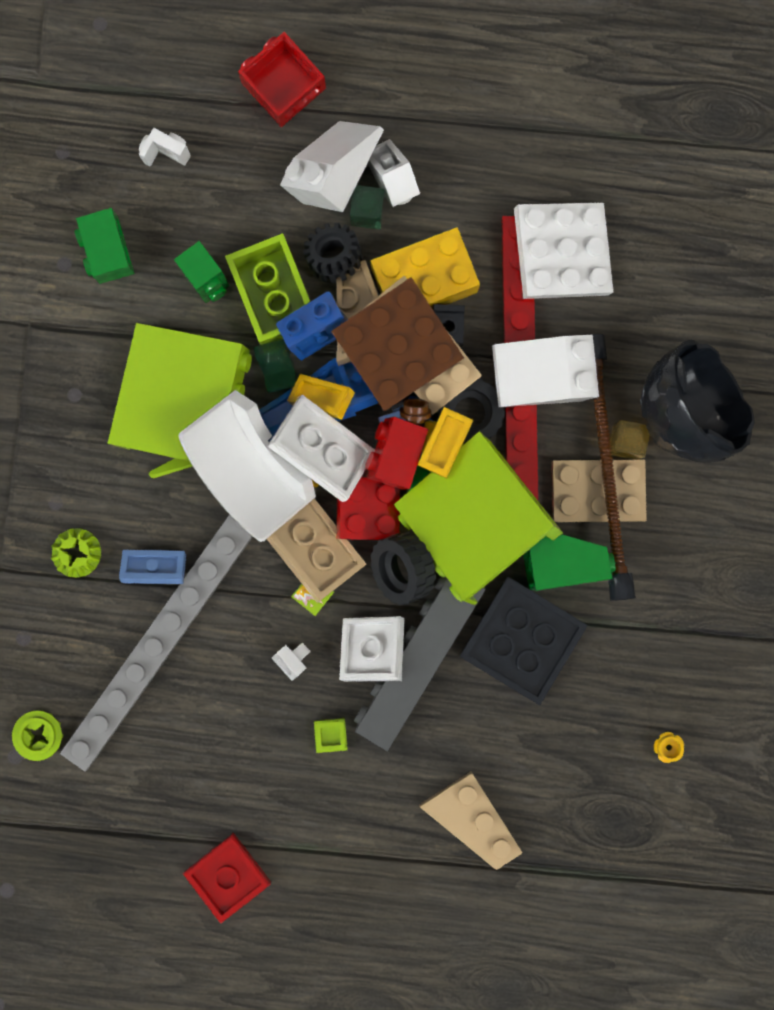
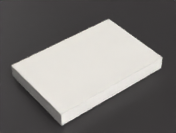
[268,395,375,502]

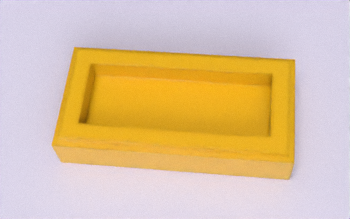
[287,374,355,420]
[418,407,473,479]

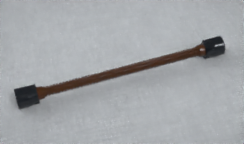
[590,334,636,601]

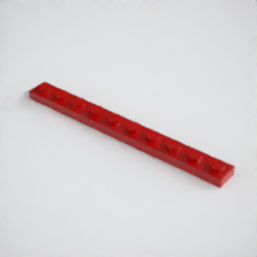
[501,216,538,500]

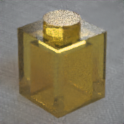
[610,420,650,460]

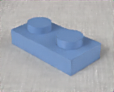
[119,550,186,584]

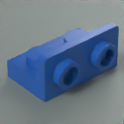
[276,292,348,361]

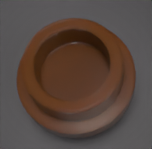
[400,398,431,424]

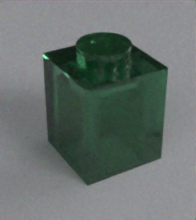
[350,185,384,230]

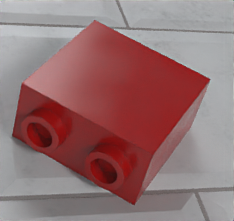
[238,32,326,127]

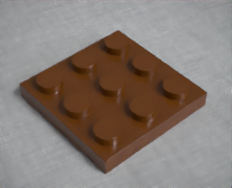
[331,277,464,411]

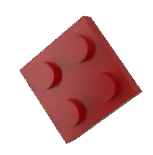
[336,477,400,540]

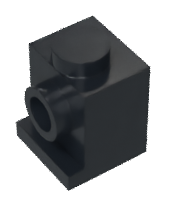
[433,304,465,348]

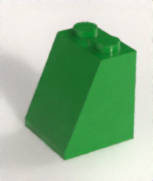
[523,534,616,591]

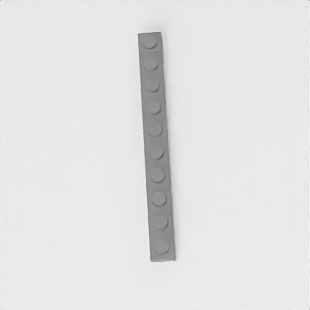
[60,515,253,772]

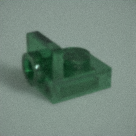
[254,339,296,393]

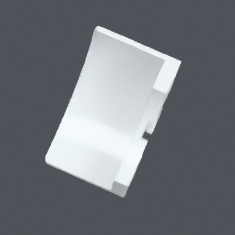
[179,390,316,542]

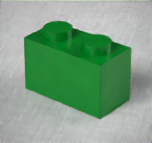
[75,208,135,284]
[174,241,230,303]

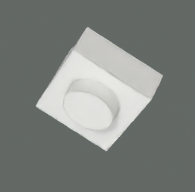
[139,128,191,166]

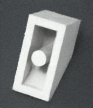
[368,139,420,207]

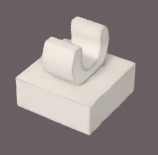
[272,643,310,681]

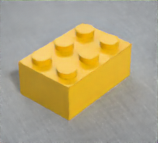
[371,227,480,309]

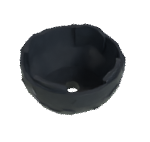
[640,340,755,463]

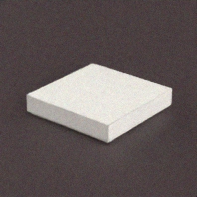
[339,616,404,682]

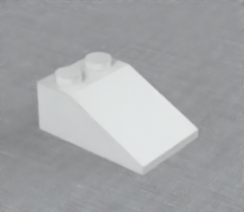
[280,121,384,212]
[492,335,599,407]

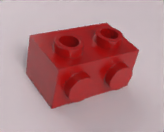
[366,417,428,490]

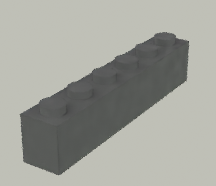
[354,576,486,752]

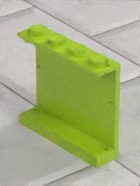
[108,323,252,462]
[394,431,563,605]

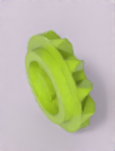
[51,528,101,578]
[12,710,64,761]

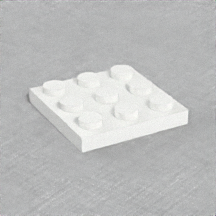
[514,203,613,299]

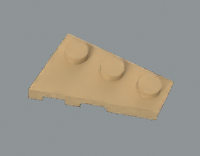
[336,260,378,366]
[419,771,522,870]

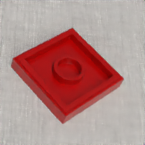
[183,833,271,924]

